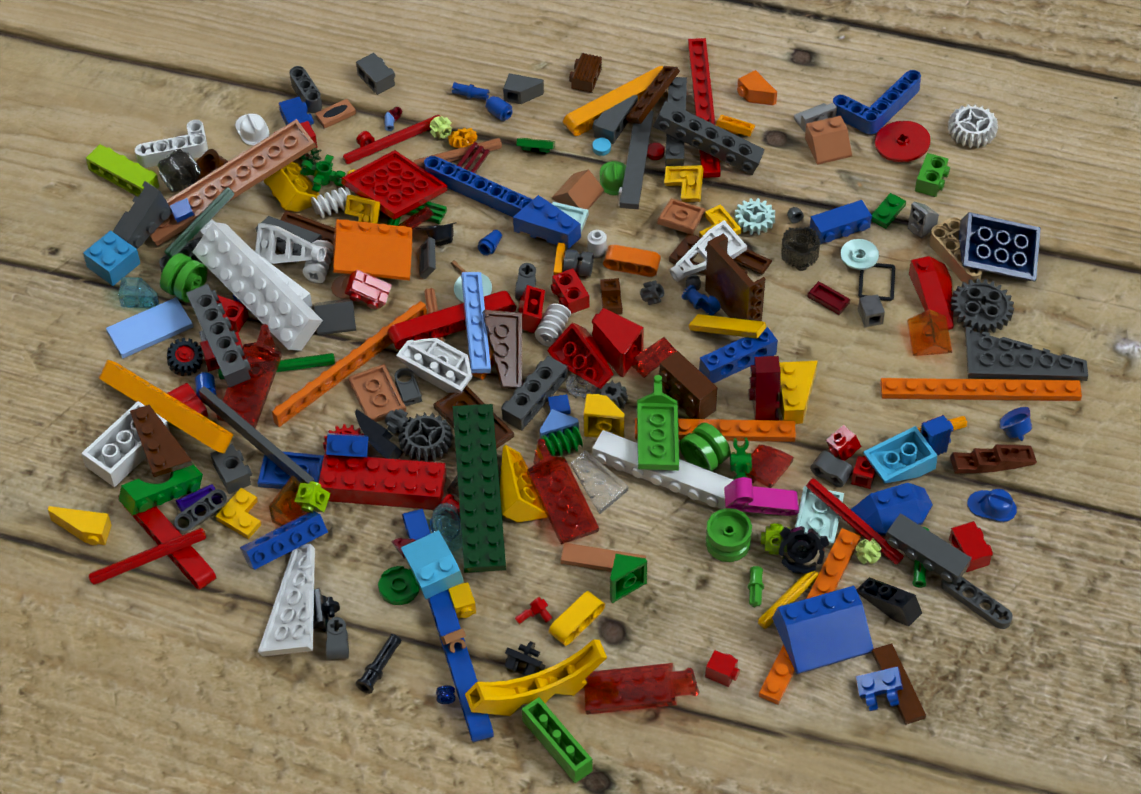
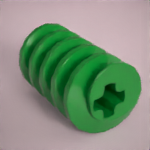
[538,426,583,461]

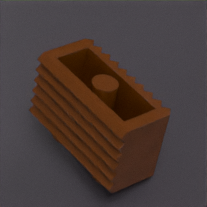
[569,53,602,93]

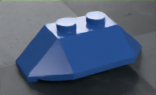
[851,483,933,536]

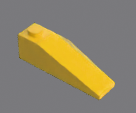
[500,445,549,523]

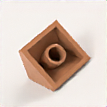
[552,169,604,210]

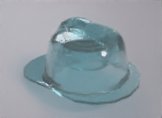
[429,503,462,552]

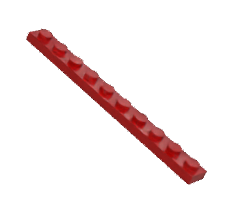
[688,38,721,178]

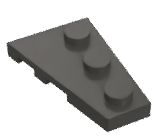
[255,216,322,264]

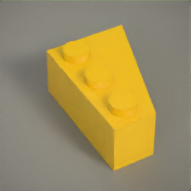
[779,361,818,424]

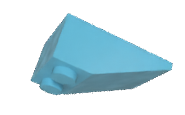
[863,426,937,483]
[401,530,464,599]

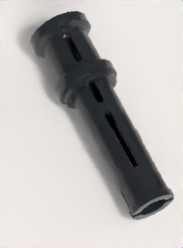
[356,634,402,694]

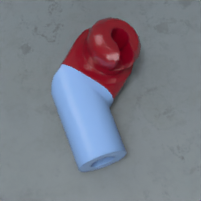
[384,107,403,131]

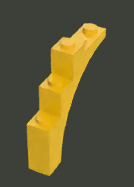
[465,639,607,716]

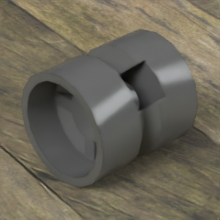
[563,249,594,277]

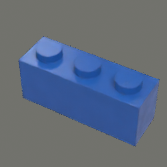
[810,200,872,245]

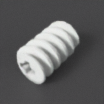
[311,186,351,218]
[303,240,333,283]
[535,304,571,347]

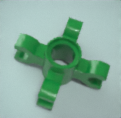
[300,154,346,192]
[730,438,752,480]

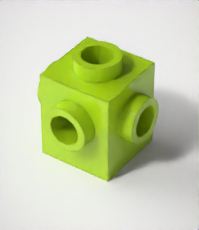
[294,481,331,513]
[761,523,791,555]

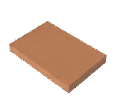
[348,364,406,422]

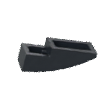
[355,409,403,459]

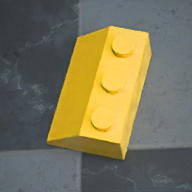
[263,162,320,212]

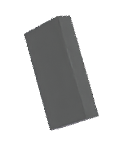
[419,237,436,279]

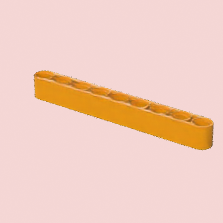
[99,360,233,453]

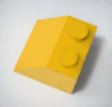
[584,394,624,438]

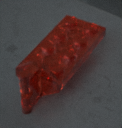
[217,324,282,429]
[527,438,599,544]
[584,663,699,715]

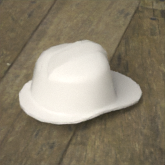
[235,114,270,146]

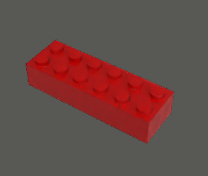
[319,454,447,510]

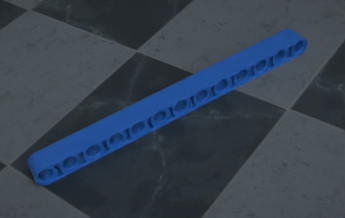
[402,509,494,743]

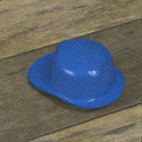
[1000,407,1032,441]
[968,489,1017,522]

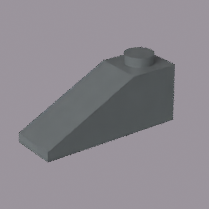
[592,95,638,144]

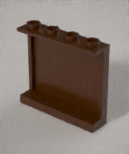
[705,233,766,321]

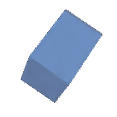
[540,409,579,441]

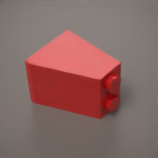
[592,308,644,377]

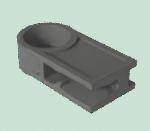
[394,368,422,406]

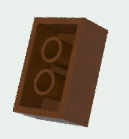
[659,351,718,419]

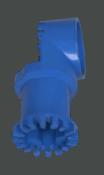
[682,285,721,316]

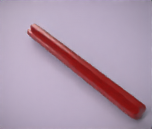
[343,115,441,164]
[806,478,904,565]
[89,528,206,585]

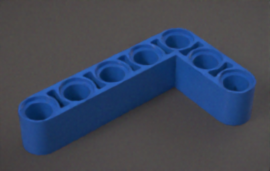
[833,70,921,134]

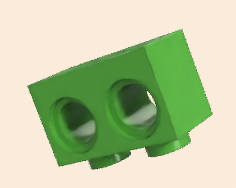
[915,153,950,197]

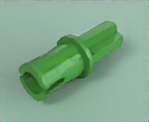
[748,566,764,607]

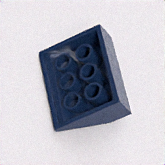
[959,212,1041,282]

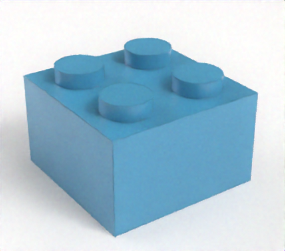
[83,230,140,286]

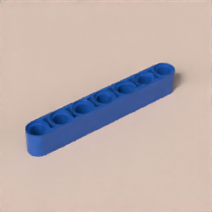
[424,156,533,217]

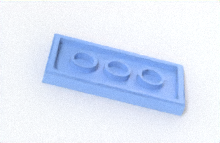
[106,297,193,359]

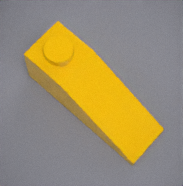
[47,506,112,545]

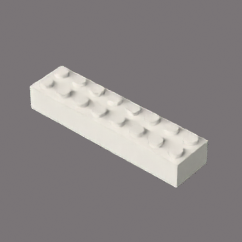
[192,222,323,351]

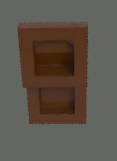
[600,278,623,314]

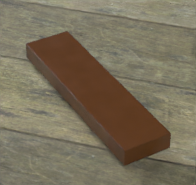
[626,66,680,124]
[872,643,926,725]

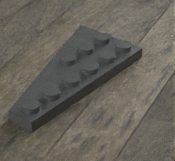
[965,326,1088,381]

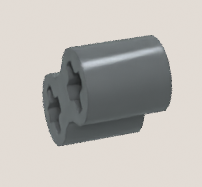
[810,451,854,487]

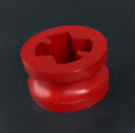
[356,131,375,147]

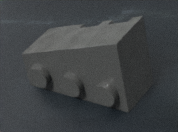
[113,181,172,249]

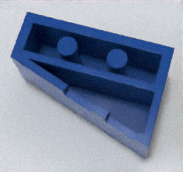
[513,195,581,249]

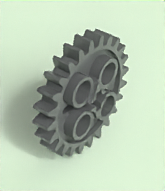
[950,278,1014,333]

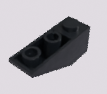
[856,577,922,626]

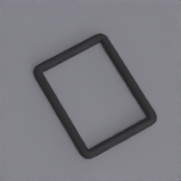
[858,263,896,301]

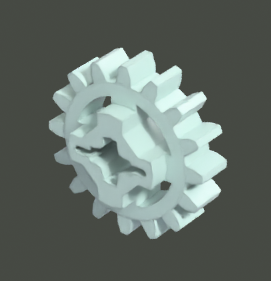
[734,198,775,235]

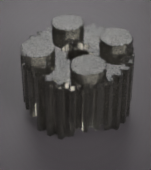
[157,149,201,192]
[781,226,820,271]

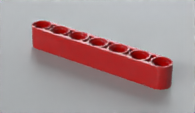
[387,291,517,350]
[118,495,217,590]

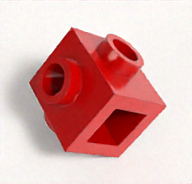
[826,425,862,461]

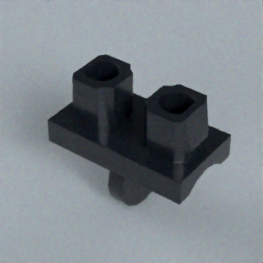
[313,588,340,632]
[504,641,546,676]

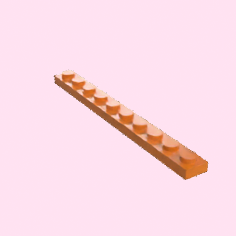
[272,301,427,427]
[881,378,1082,401]
[759,528,861,705]

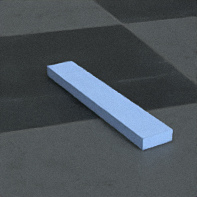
[461,272,491,373]

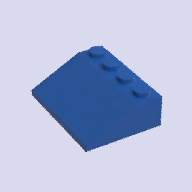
[772,586,874,674]

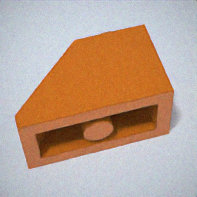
[737,70,777,105]

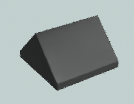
[314,299,356,335]

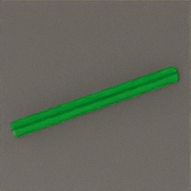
[218,353,335,380]

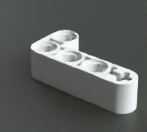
[135,120,208,168]

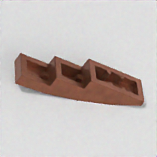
[950,444,1037,474]

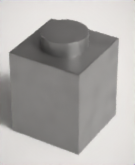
[858,294,885,327]

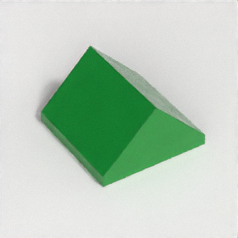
[610,554,648,603]

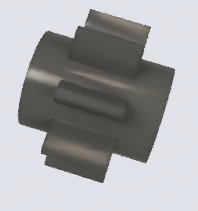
[640,280,664,305]
[385,409,409,434]

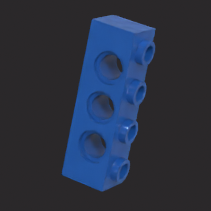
[699,327,778,383]
[240,510,328,570]

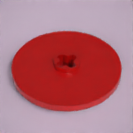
[875,121,931,162]

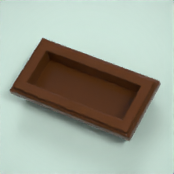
[733,249,772,275]

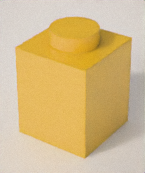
[448,582,476,619]

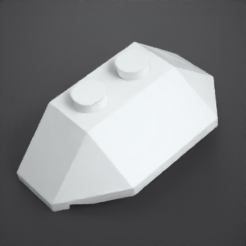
[396,338,472,393]

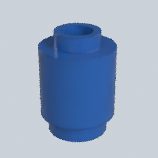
[485,96,513,121]
[195,372,216,400]

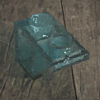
[118,277,160,309]

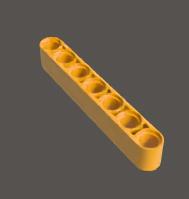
[563,66,668,136]

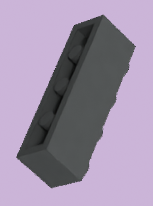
[885,513,972,585]

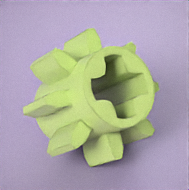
[429,116,452,139]
[855,539,882,565]

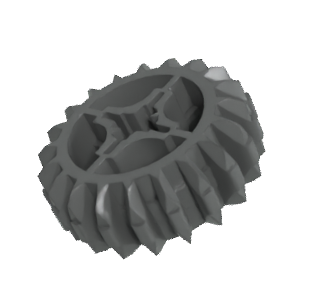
[398,412,453,462]

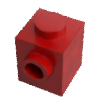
[705,650,740,687]

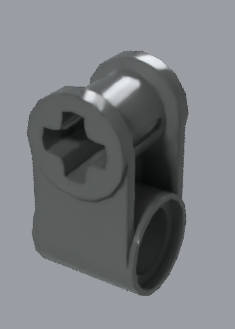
[515,263,536,299]
[326,617,349,660]

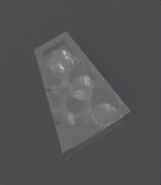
[571,450,629,515]

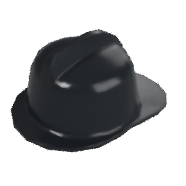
[415,222,457,246]

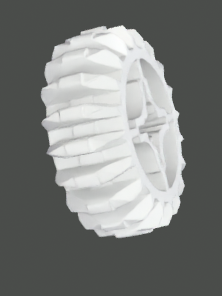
[948,104,998,148]

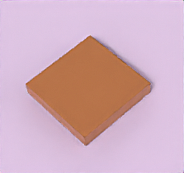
[657,198,706,235]

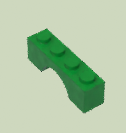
[118,464,203,516]

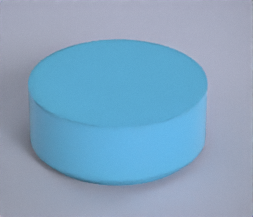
[593,138,611,156]

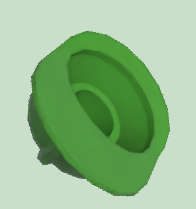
[600,161,626,196]

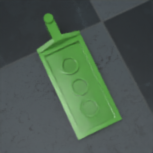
[637,375,679,471]

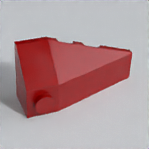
[909,256,954,333]
[547,322,614,389]

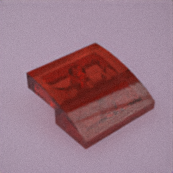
[745,444,794,488]

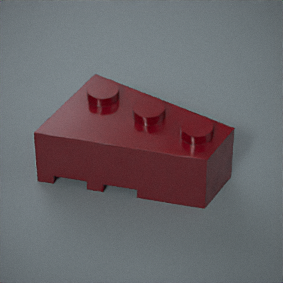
[748,356,781,421]

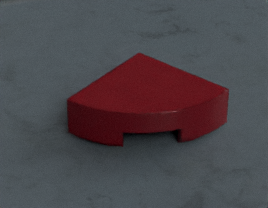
[392,538,416,559]

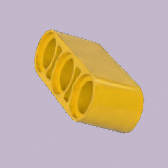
[548,591,605,646]

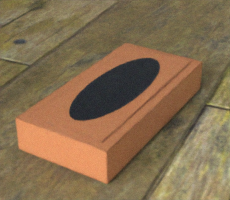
[315,99,356,129]

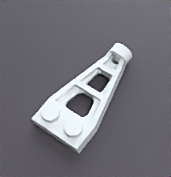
[669,220,747,282]
[255,223,326,264]

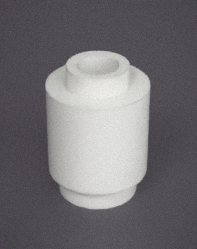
[588,230,607,258]

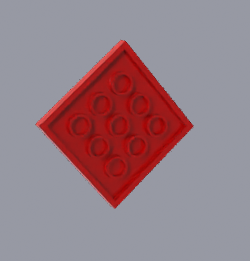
[341,150,447,220]

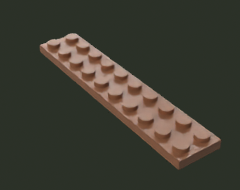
[150,119,316,246]

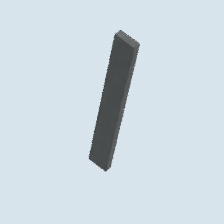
[620,110,654,209]
[199,386,315,485]

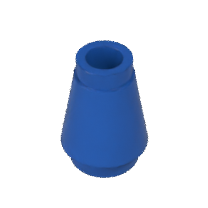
[478,230,502,256]

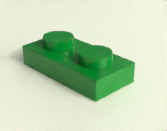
[516,137,555,152]
[871,193,906,229]

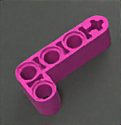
[724,477,799,516]

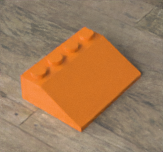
[333,219,412,281]

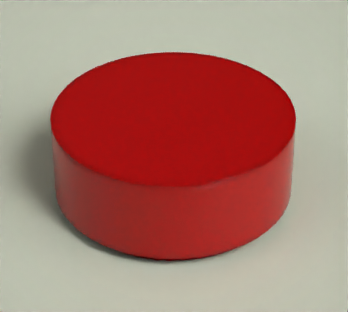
[647,142,665,160]

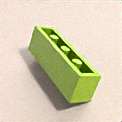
[86,144,160,197]

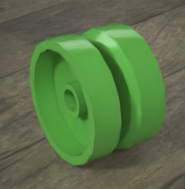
[160,253,208,302]
[679,423,731,471]
[706,508,752,562]

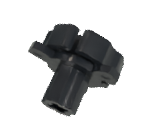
[779,526,829,574]

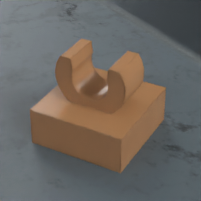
[440,628,466,653]

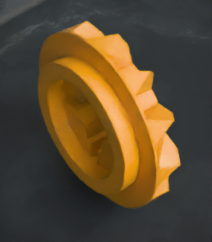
[448,127,477,148]

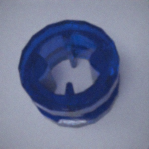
[436,685,456,704]

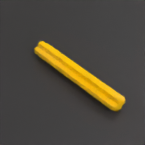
[758,571,818,629]

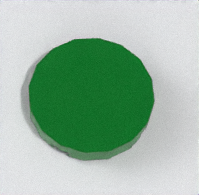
[378,566,420,605]

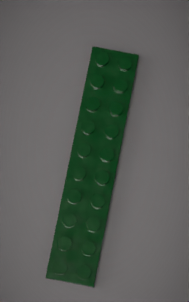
[453,404,506,573]

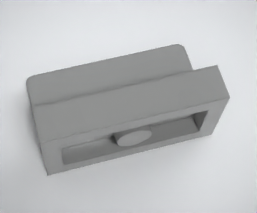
[794,103,837,132]

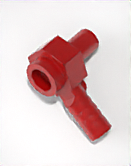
[515,597,553,625]

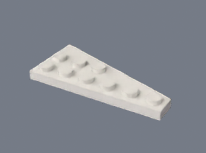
[258,544,315,656]

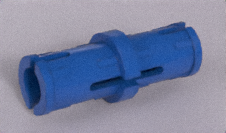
[452,82,490,101]

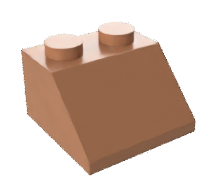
[805,116,852,165]

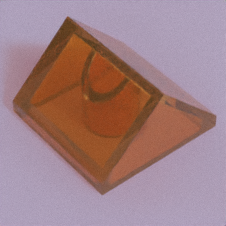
[907,309,952,356]
[269,476,309,526]

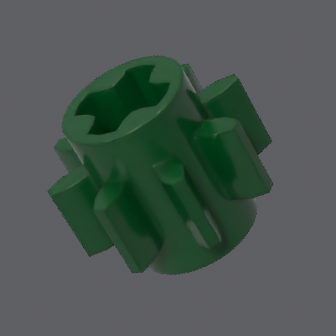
[299,144,322,165]

